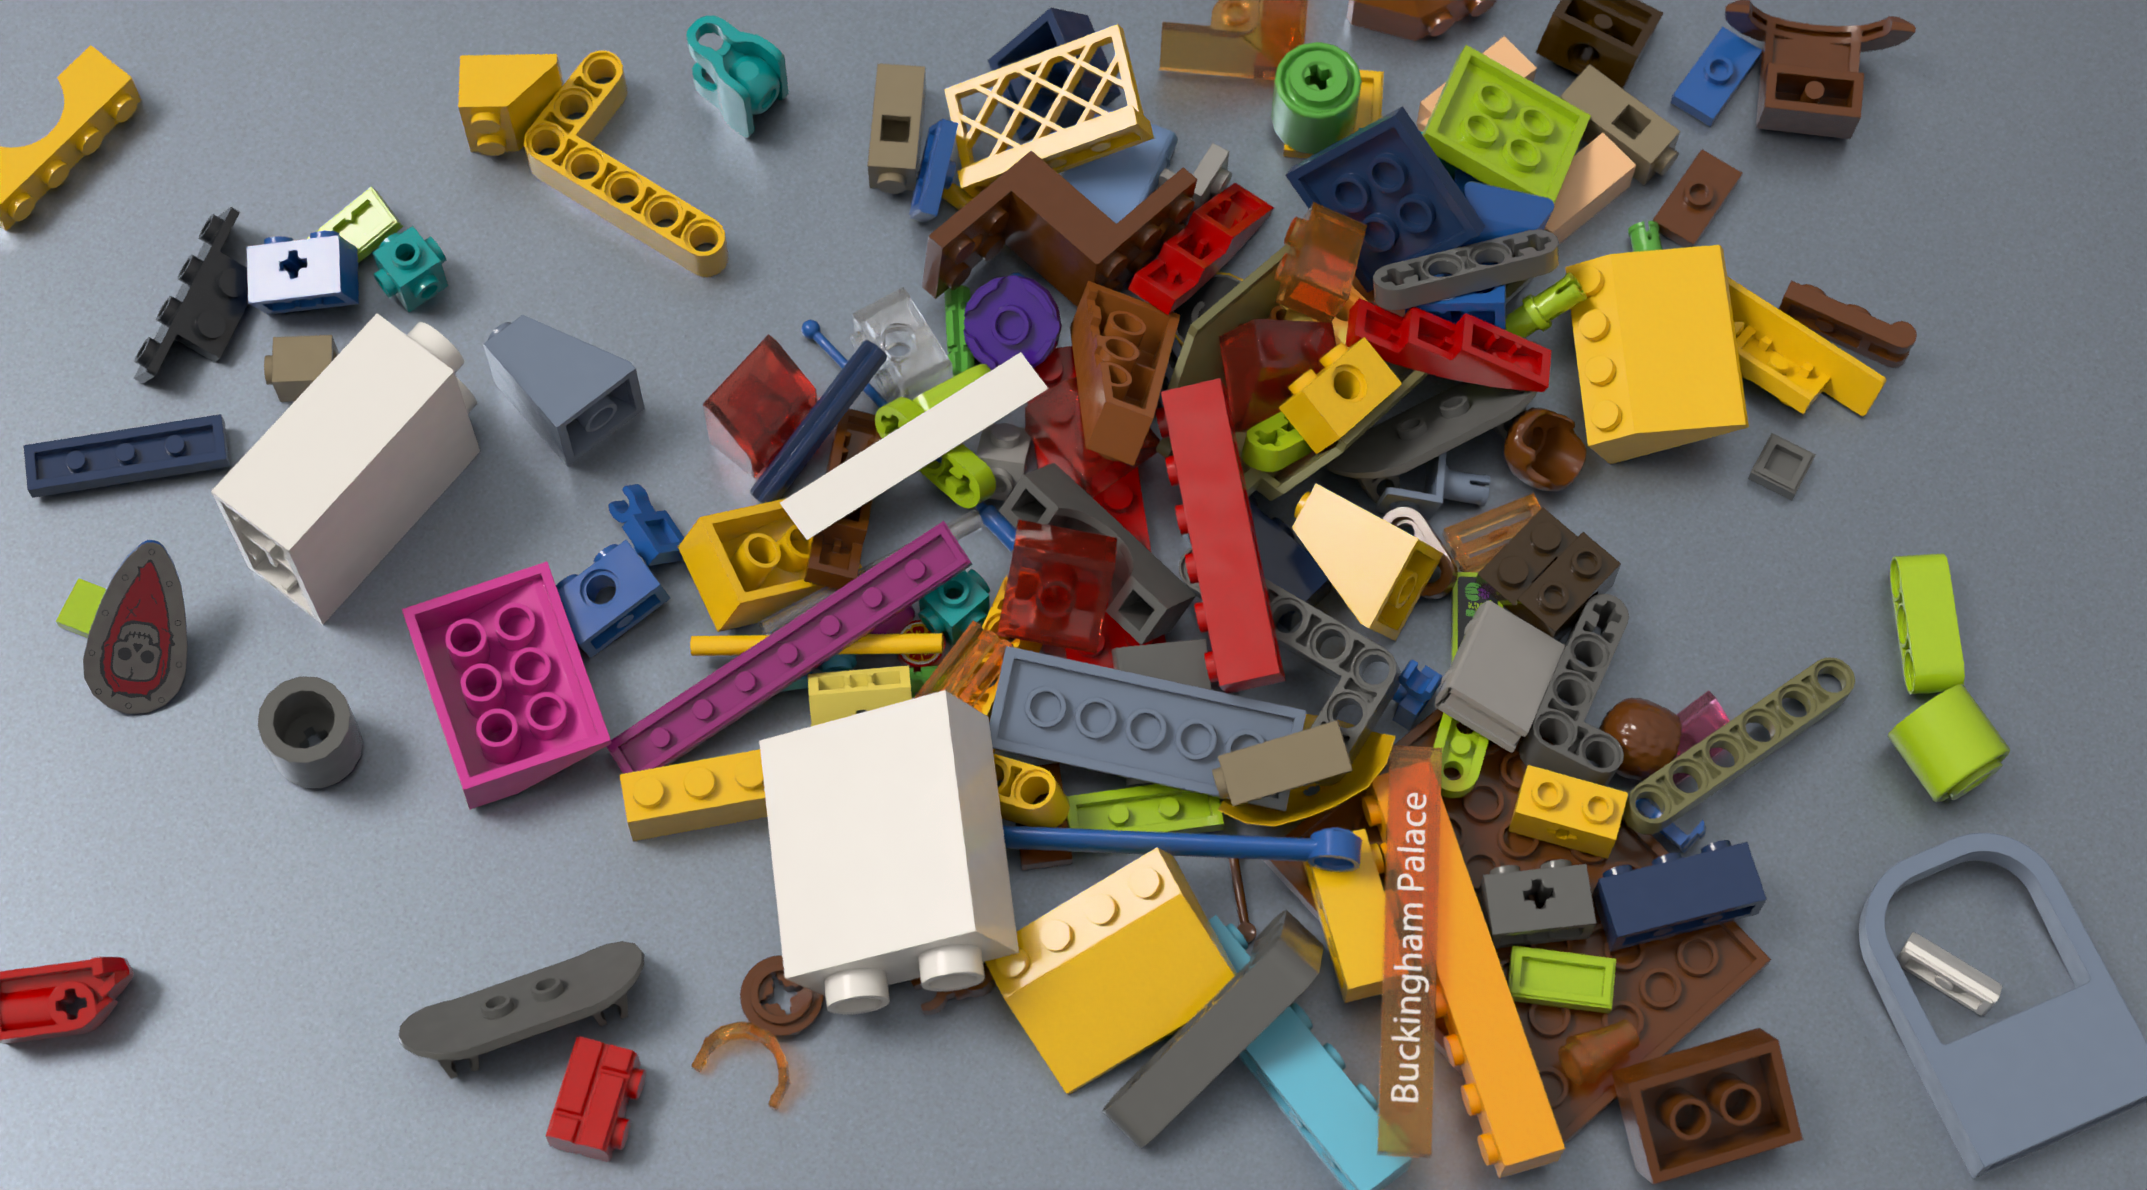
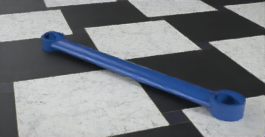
[1003,826,1362,872]

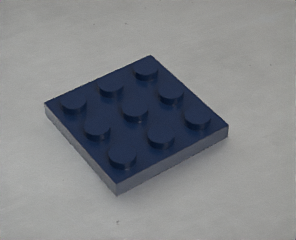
[1285,106,1485,293]

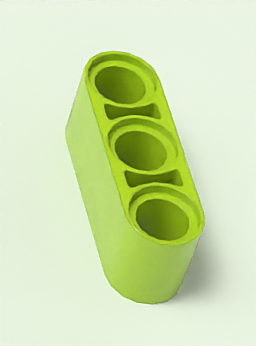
[1890,553,1965,695]

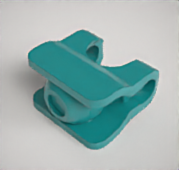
[686,15,789,138]

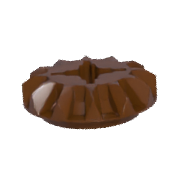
[740,955,823,1038]

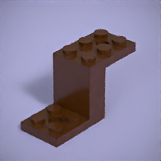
[922,150,1197,308]

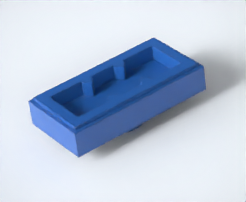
[1670,26,1763,127]
[909,119,959,222]

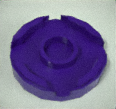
[963,275,1062,370]

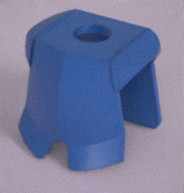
[1454,169,1554,265]

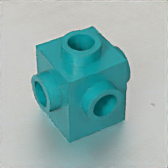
[372,226,448,313]
[918,569,990,648]

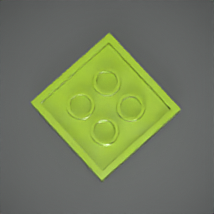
[1422,45,1591,203]

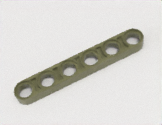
[1623,657,1855,835]

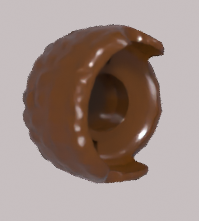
[1504,407,1587,491]
[1599,698,1682,781]

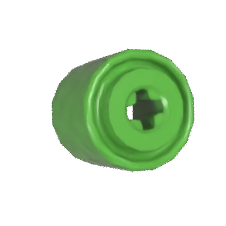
[1271,42,1362,154]

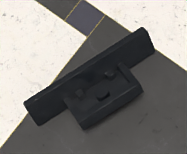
[134,207,248,384]

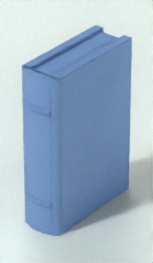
[1062,105,1178,224]

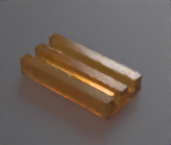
[1442,493,1541,573]
[913,620,1014,707]

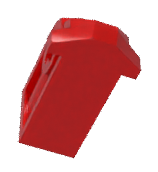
[0,957,134,1044]

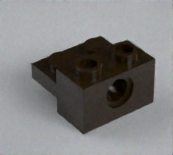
[1535,0,1663,89]
[1475,507,1621,641]

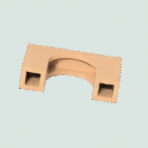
[1416,36,1636,244]

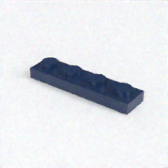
[23,414,230,498]

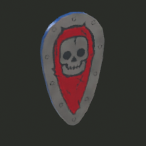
[83,540,188,714]

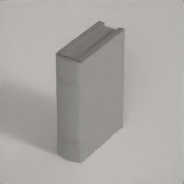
[1435,601,1565,753]

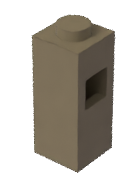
[868,63,926,194]
[1560,64,1680,185]
[1212,720,1353,806]

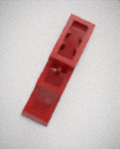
[1128,182,1274,315]
[1345,298,1552,393]

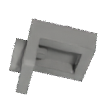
[1158,143,1232,214]
[976,423,1033,501]

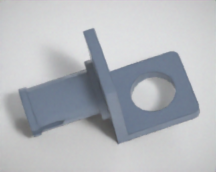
[1376,452,1490,521]

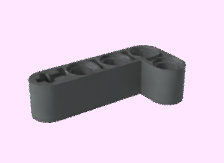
[1519,594,1629,787]

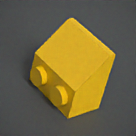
[458,54,564,156]

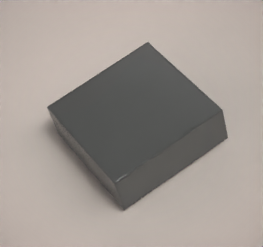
[1748,433,1816,501]

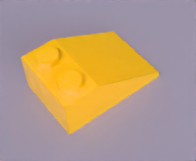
[678,498,865,632]

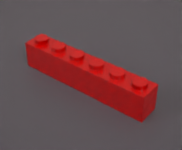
[1156,378,1286,694]

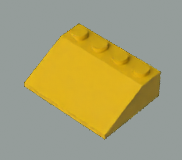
[1565,245,1749,464]
[985,848,1237,1095]

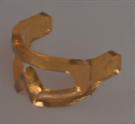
[691,1021,791,1111]

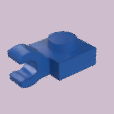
[608,484,684,566]
[1392,660,1443,730]

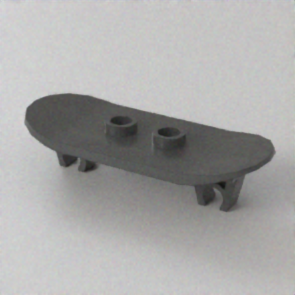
[1325,382,1537,503]
[398,941,644,1079]

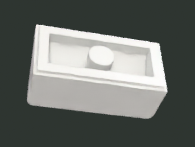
[1897,932,2002,1016]

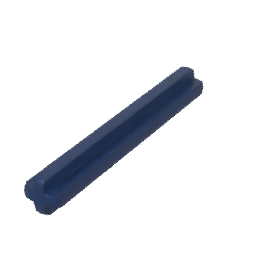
[750,340,887,503]

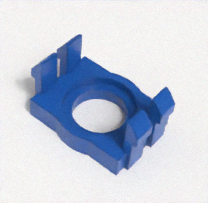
[1635,798,1706,854]

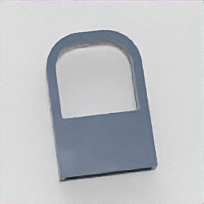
[1859,833,2147,1179]

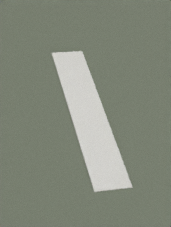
[780,352,1048,540]

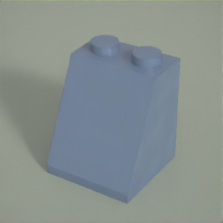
[483,315,645,467]

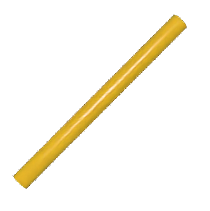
[690,633,944,656]

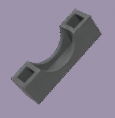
[999,462,1196,645]

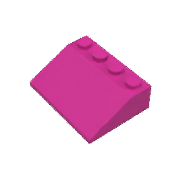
[402,562,612,810]

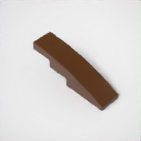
[804,408,882,590]

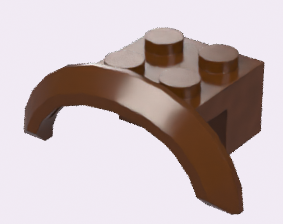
[1725,0,1916,139]

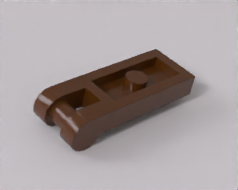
[1779,280,1917,368]

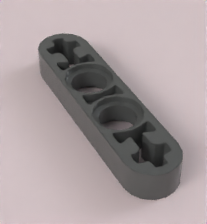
[1373,229,1559,310]

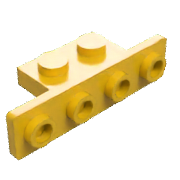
[1727,276,1886,416]

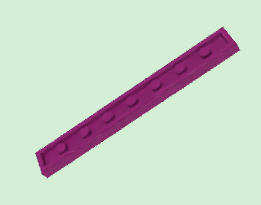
[606,521,973,774]

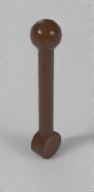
[1228,858,1257,944]

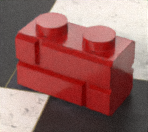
[545,1037,646,1162]

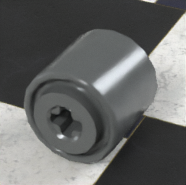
[257,676,362,788]

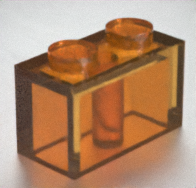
[1274,202,1367,325]

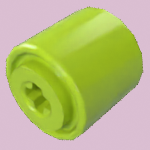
[1887,684,2010,802]

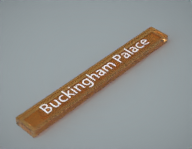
[1376,745,1442,1158]

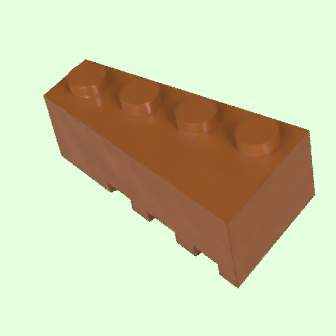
[1070,281,1180,466]

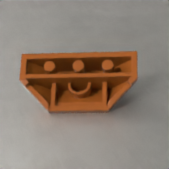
[1346,0,1497,41]

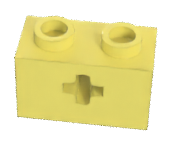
[808,665,912,726]

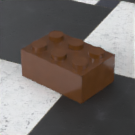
[1611,1028,1803,1184]

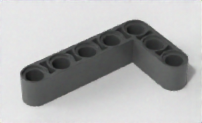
[1179,548,1401,786]
[1102,909,1324,1148]

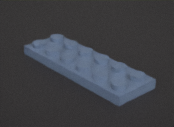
[989,646,1307,811]

